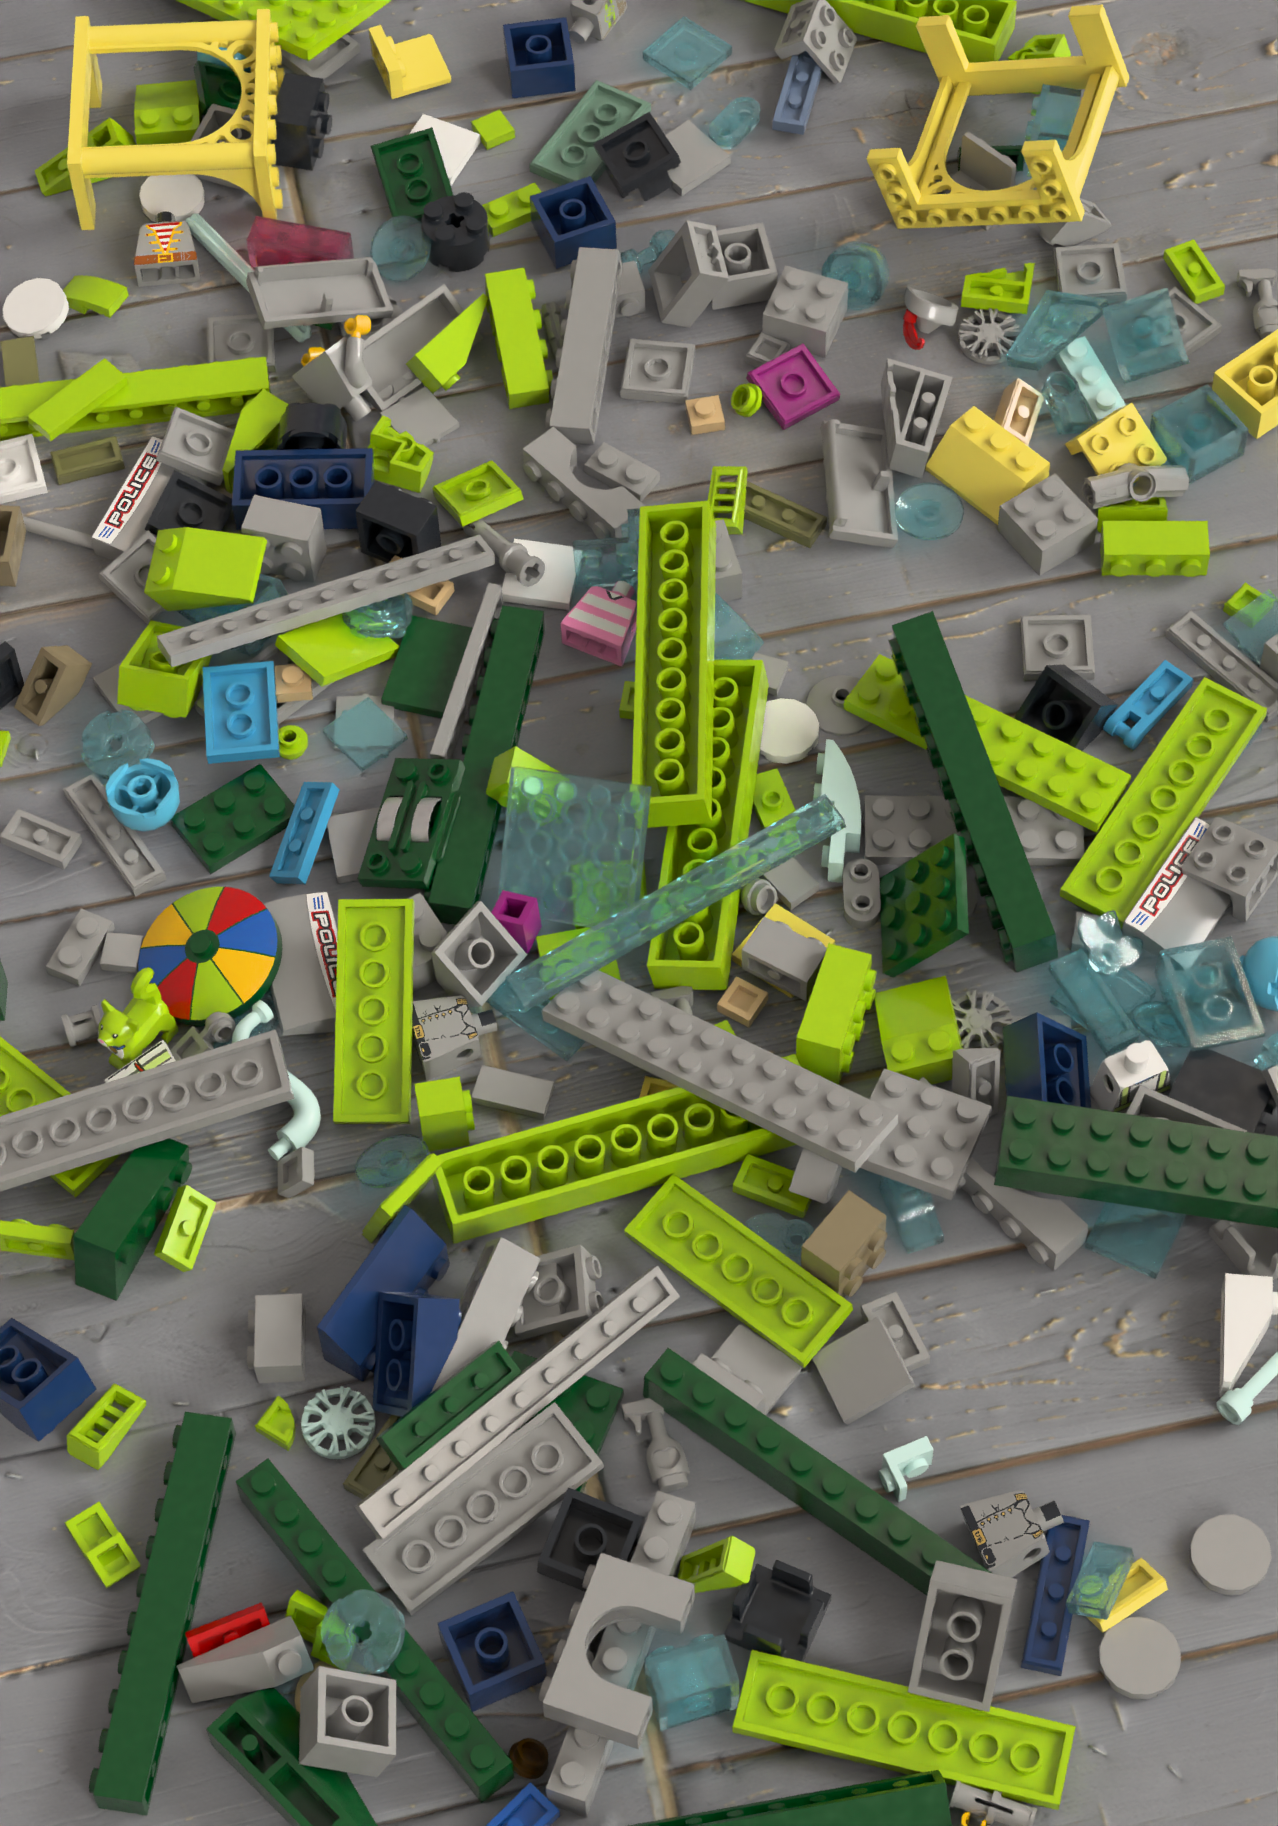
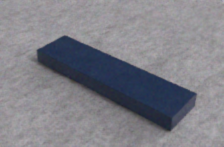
[1021,1515,1090,1676]

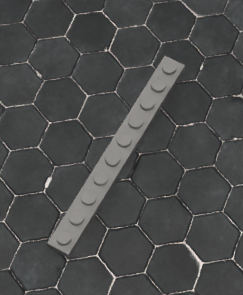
[157,534,495,667]
[355,1265,680,1539]

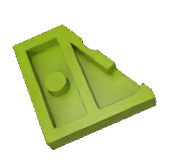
[961,263,1035,314]

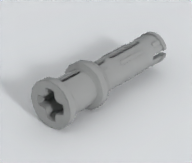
[464,518,545,587]

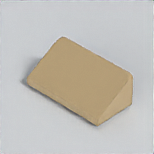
[994,378,1045,446]

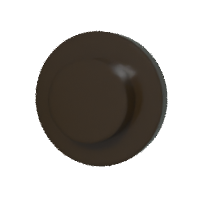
[508,1738,548,1779]

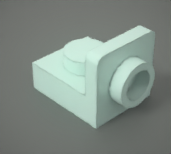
[878,1436,934,1502]

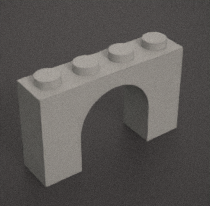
[539,1553,695,1750]

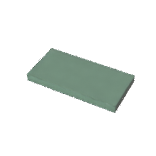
[529,80,651,185]

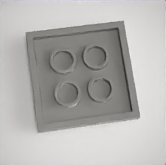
[860,1068,992,1201]

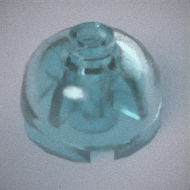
[822,241,890,311]

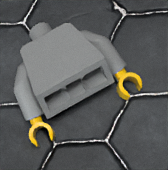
[292,315,372,422]

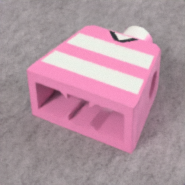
[561,581,637,667]

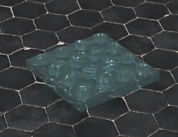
[497,766,652,934]

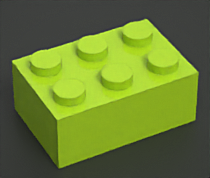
[796,943,877,1085]

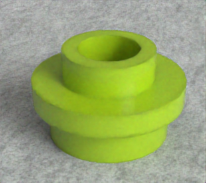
[731,383,762,417]
[278,725,308,760]

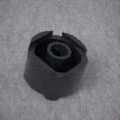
[422,192,490,272]
[277,403,347,450]

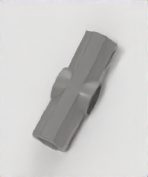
[1082,463,1189,509]

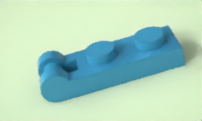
[1103,660,1194,750]

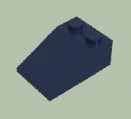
[372,1292,462,1417]
[0,1318,96,1442]

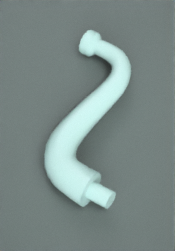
[232,1000,321,1161]

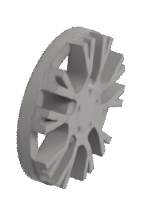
[958,309,1021,364]
[952,990,1013,1050]

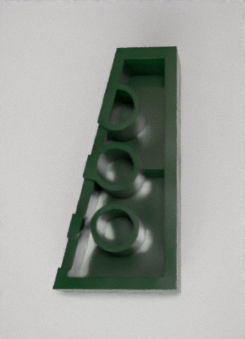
[73,1138,192,1301]

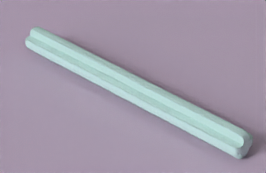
[185,213,312,342]

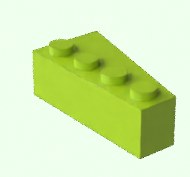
[485,268,553,409]

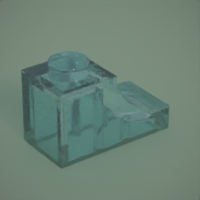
[879,1175,944,1254]

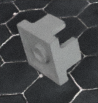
[1208,1220,1278,1280]

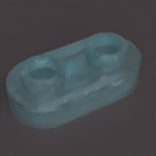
[709,97,760,149]

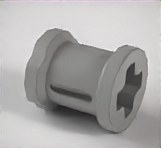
[61,1004,101,1047]

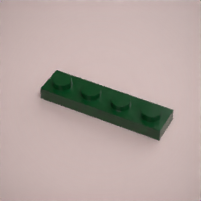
[376,1341,522,1471]

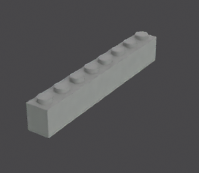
[546,1490,696,1817]

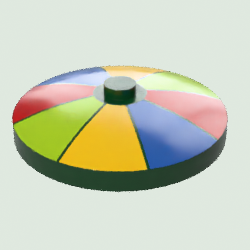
[138,887,282,1026]

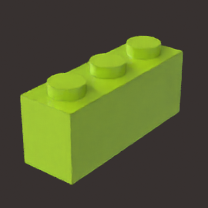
[1100,521,1210,577]

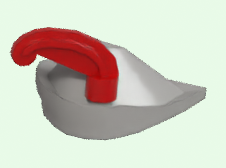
[903,284,958,350]

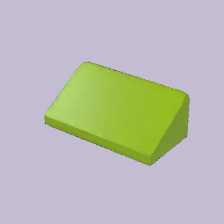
[1096,497,1168,533]

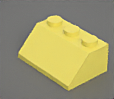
[925,406,1050,525]

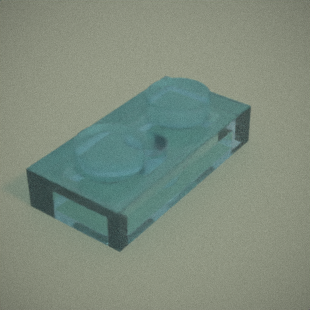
[1066,1541,1135,1620]

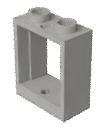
[649,220,729,328]

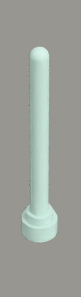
[1216,1351,1278,1425]

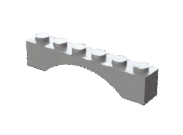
[919,1077,1089,1271]

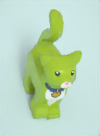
[98,967,179,1070]

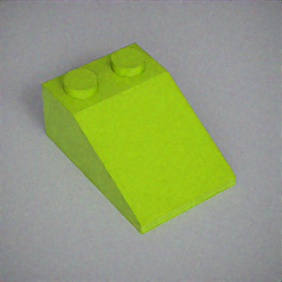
[134,80,202,145]
[144,527,267,611]
[117,620,213,718]
[874,975,963,1085]

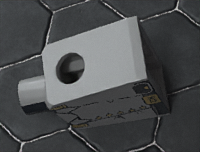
[412,995,498,1080]
[960,1490,1064,1578]

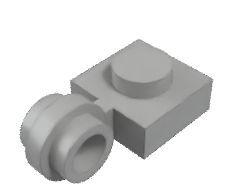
[170,1012,235,1061]

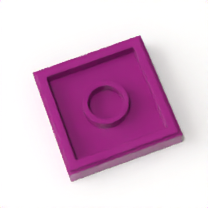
[746,343,841,430]

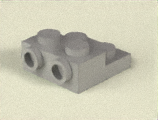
[515,1244,604,1339]

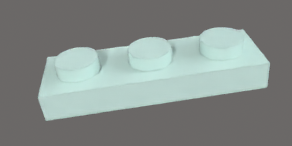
[1054,336,1126,424]

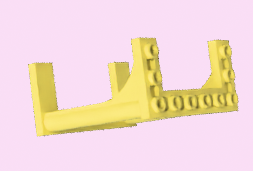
[867,4,1129,229]
[67,9,285,230]

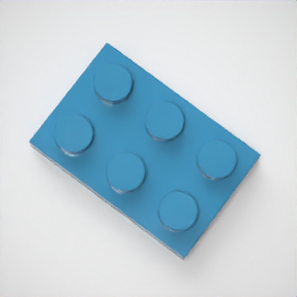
[202,661,280,764]

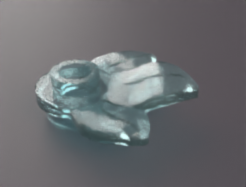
[1078,910,1143,976]
[746,1213,815,1266]

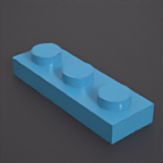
[269,782,340,885]

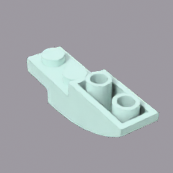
[813,739,861,883]

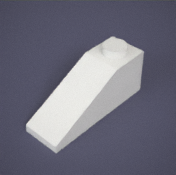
[1219,1273,1278,1397]

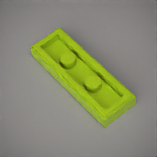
[27,358,128,441]

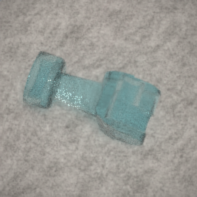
[621,229,676,274]

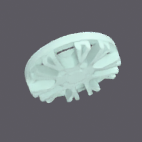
[301,1386,376,1459]

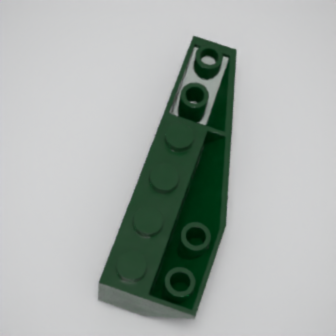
[206,1687,377,1826]

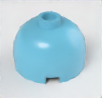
[106,758,180,832]
[1236,936,1278,1012]

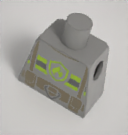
[569,0,628,44]

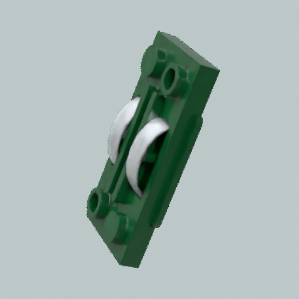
[357,758,466,889]

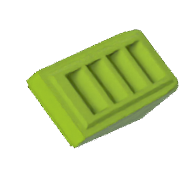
[707,466,748,535]
[67,1383,146,1470]
[677,1535,755,1593]

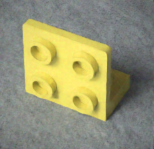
[369,25,451,99]
[1065,403,1167,484]

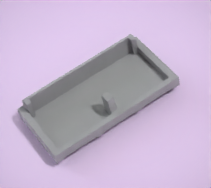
[246,257,394,330]
[821,419,898,548]

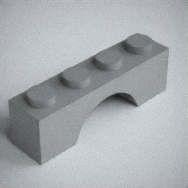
[523,426,645,549]

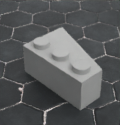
[881,358,953,478]

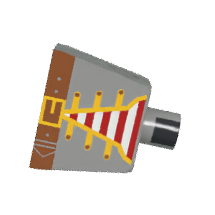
[134,212,201,287]

